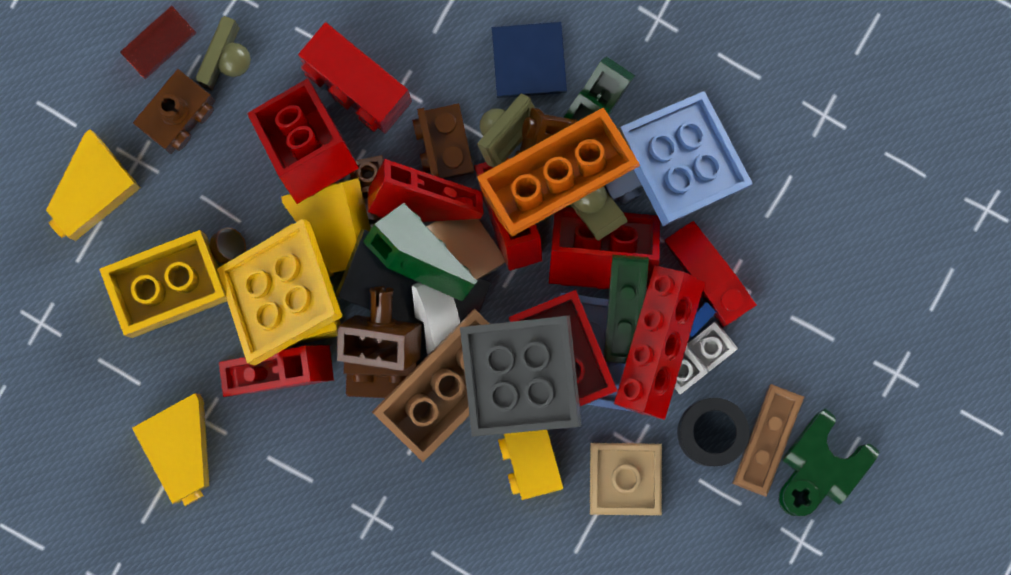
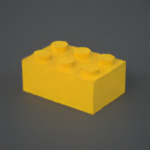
[99,230,227,338]

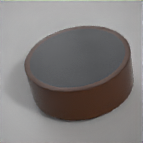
[210,227,246,264]

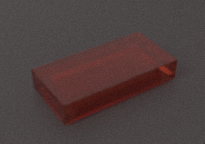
[120,5,196,79]

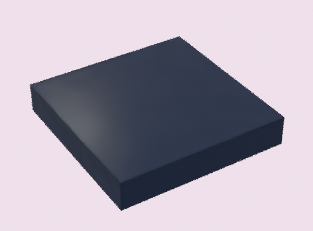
[492,22,567,98]

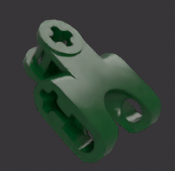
[778,408,879,516]

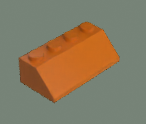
[477,107,640,236]

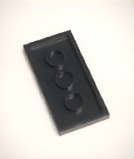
[335,229,491,333]

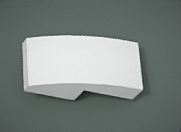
[412,282,460,355]
[674,321,738,395]

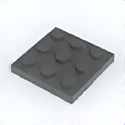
[460,315,582,437]

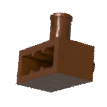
[133,69,215,154]
[337,286,422,371]

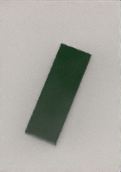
[604,254,649,364]

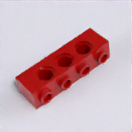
[614,265,705,420]

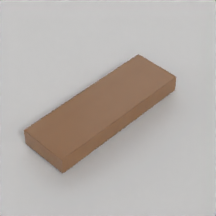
[732,384,804,497]

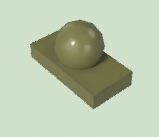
[195,16,251,91]
[477,93,535,168]
[570,186,628,241]

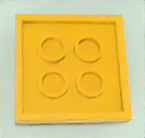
[217,219,343,365]

